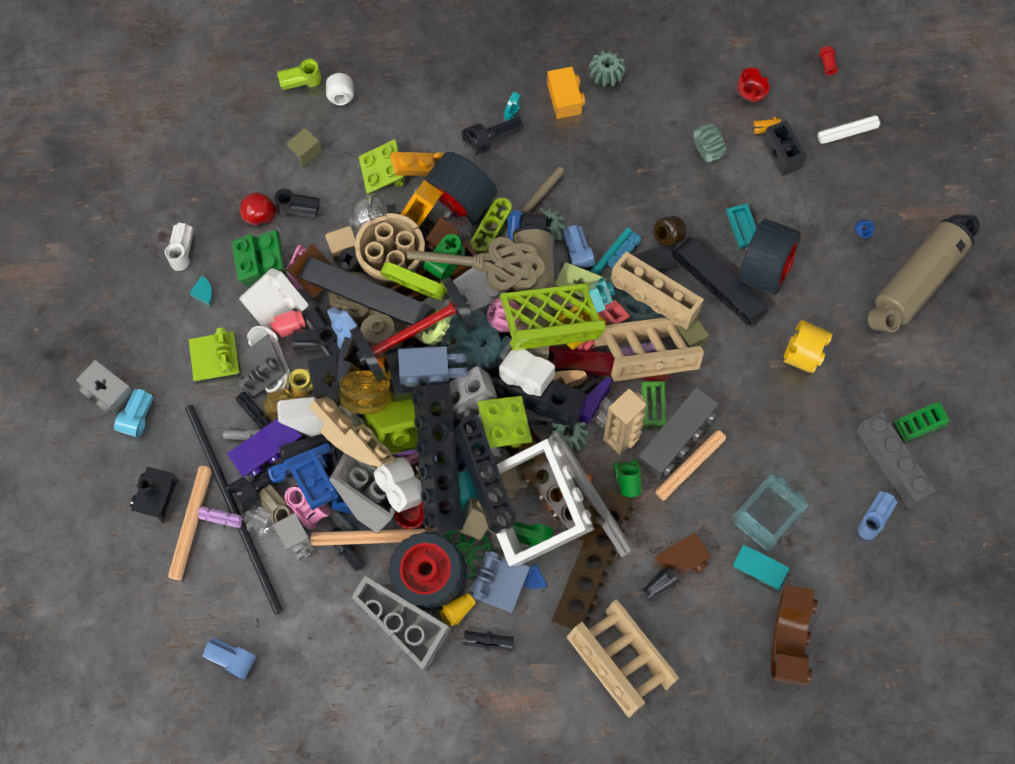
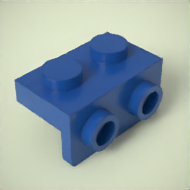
[289,450,338,511]

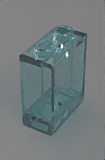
[731,474,808,552]

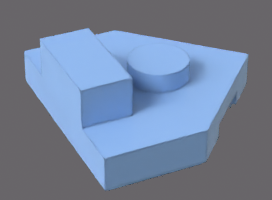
[327,307,357,350]

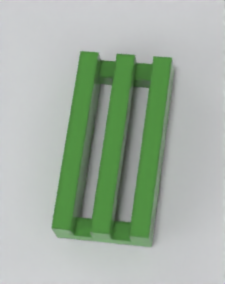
[641,381,667,428]

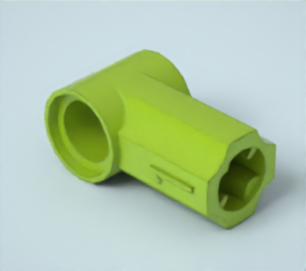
[277,59,322,90]

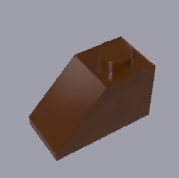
[653,532,711,575]

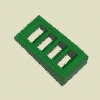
[893,402,950,443]

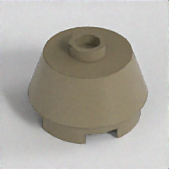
[360,313,403,358]

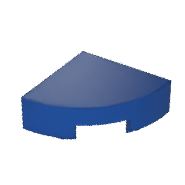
[523,564,547,590]

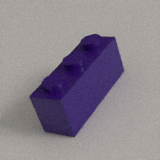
[227,418,305,478]

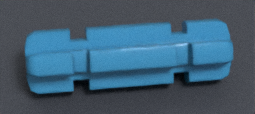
[608,232,641,269]

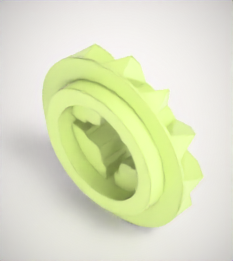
[422,309,451,346]

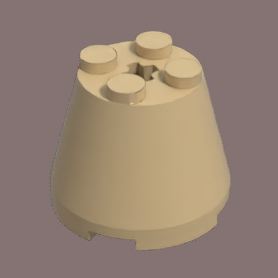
[355,213,425,288]

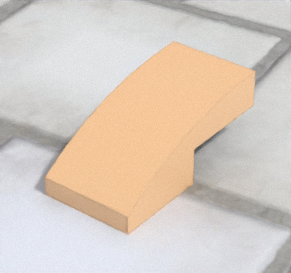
[552,370,587,387]

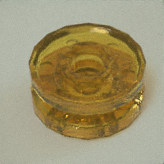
[339,370,390,414]

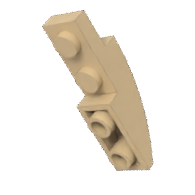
[309,396,395,467]

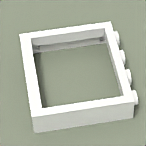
[480,439,594,566]

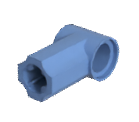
[563,225,595,269]
[857,491,898,540]
[203,638,256,680]

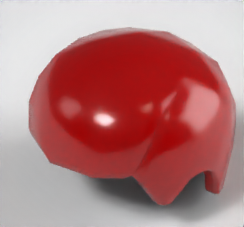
[737,68,770,102]
[240,193,276,226]
[394,502,424,530]

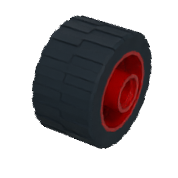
[423,152,497,223]
[739,218,801,295]
[389,532,468,610]

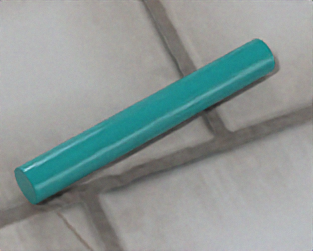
[590,227,633,275]

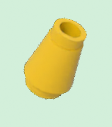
[439,593,476,627]

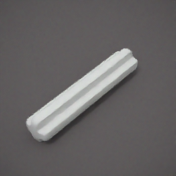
[817,115,880,144]

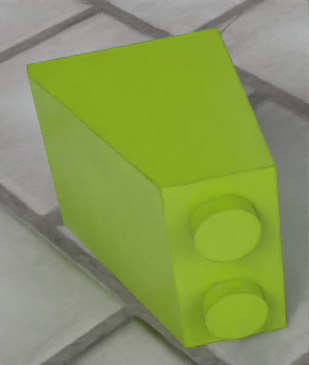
[358,391,417,455]

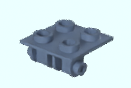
[469,551,530,613]

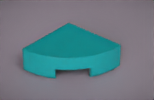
[504,91,521,121]
[189,275,213,306]

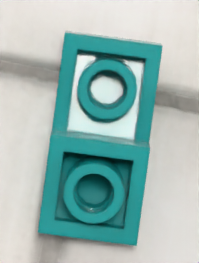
[589,277,615,313]
[733,545,791,591]

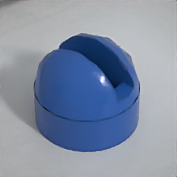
[855,220,874,238]

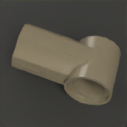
[258,484,301,524]

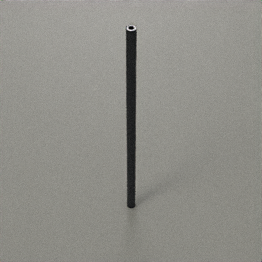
[185,405,283,615]

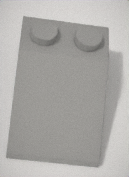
[329,453,396,533]

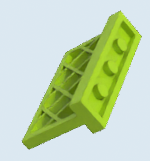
[500,283,606,351]

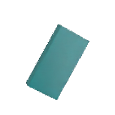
[726,203,757,250]

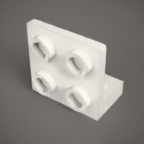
[239,268,309,329]

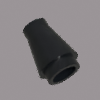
[642,567,679,601]

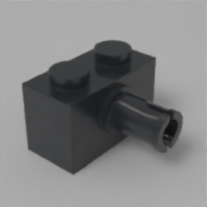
[130,466,179,524]

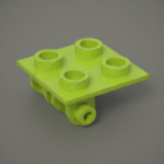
[358,139,405,194]
[189,328,240,382]
[477,396,532,448]

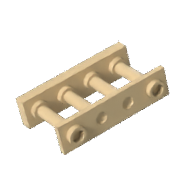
[594,317,704,381]
[566,599,679,718]

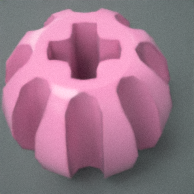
[487,298,520,332]

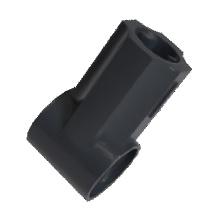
[274,188,320,218]

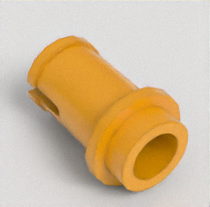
[753,116,781,135]

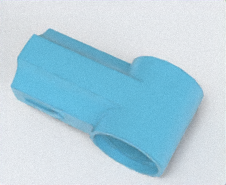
[114,389,154,438]

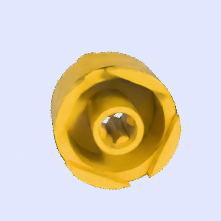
[783,320,833,373]

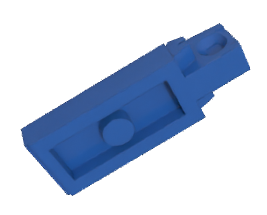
[267,443,331,484]

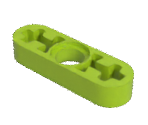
[471,198,512,254]
[380,262,445,301]

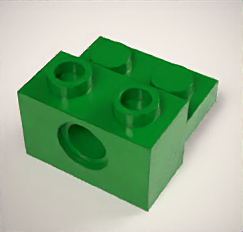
[231,230,287,288]

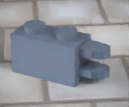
[398,346,468,387]

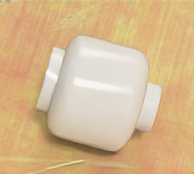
[326,73,354,106]

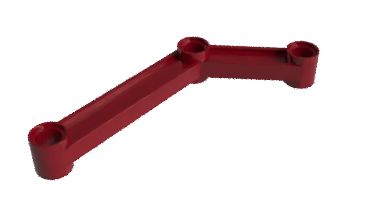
[507,291,672,382]

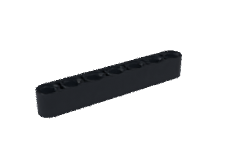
[298,256,437,332]

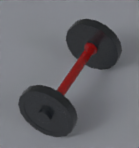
[349,277,477,383]

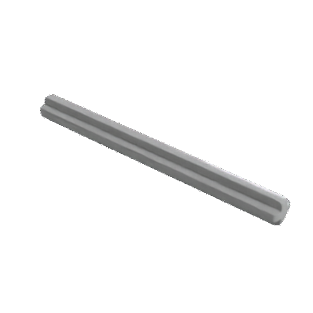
[549,432,632,557]

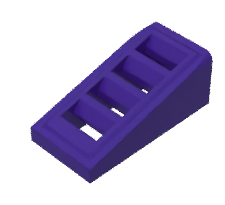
[579,377,612,425]

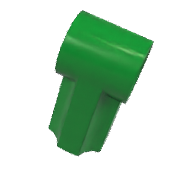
[513,521,554,554]

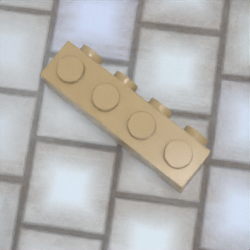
[610,252,704,329]
[603,389,647,455]

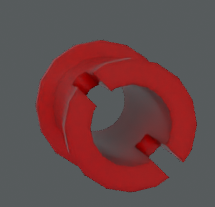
[819,46,838,75]

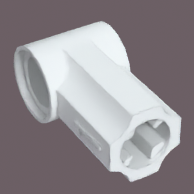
[165,223,194,271]

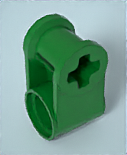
[424,234,466,280]
[613,458,642,497]

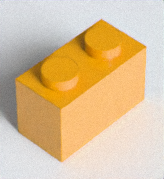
[547,67,585,119]
[400,180,442,228]

